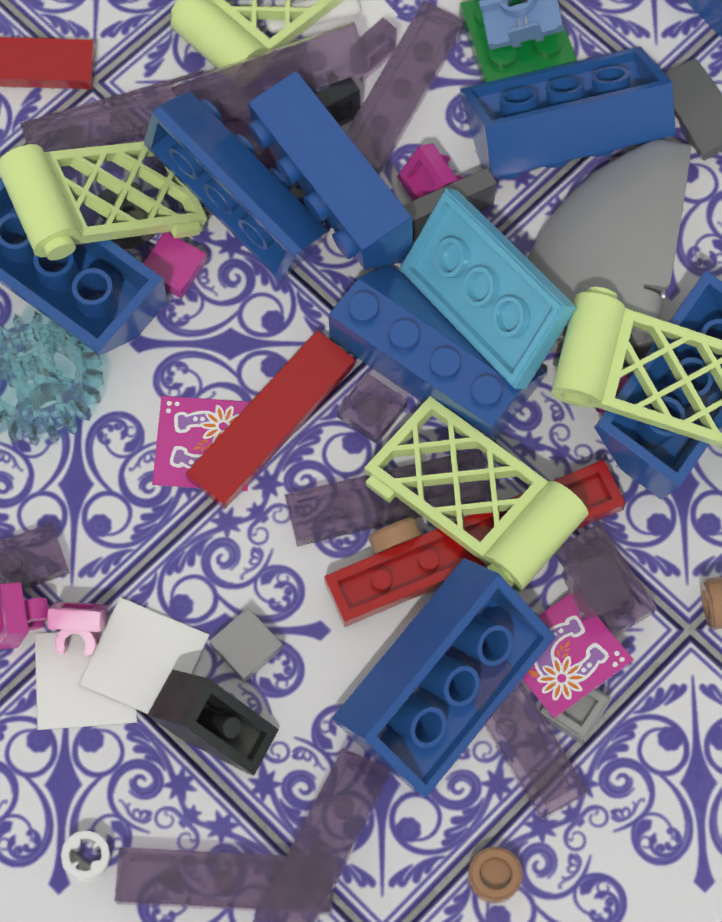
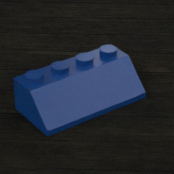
[460,46,676,179]
[247,71,413,270]
[144,91,329,282]
[0,177,168,356]
[328,265,548,442]
[594,270,722,500]
[331,558,556,799]

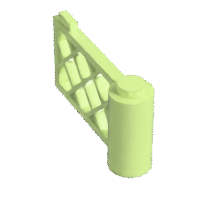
[170,0,344,87]
[0,141,208,260]
[551,287,722,448]
[364,396,589,592]

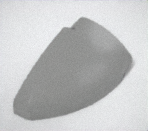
[527,139,691,367]

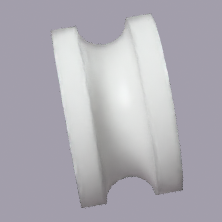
[61,830,110,883]

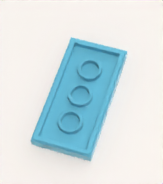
[399,188,577,389]

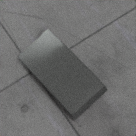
[665,58,722,161]

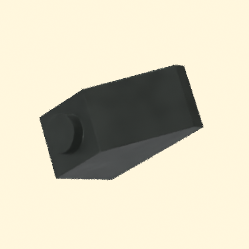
[147,669,279,776]

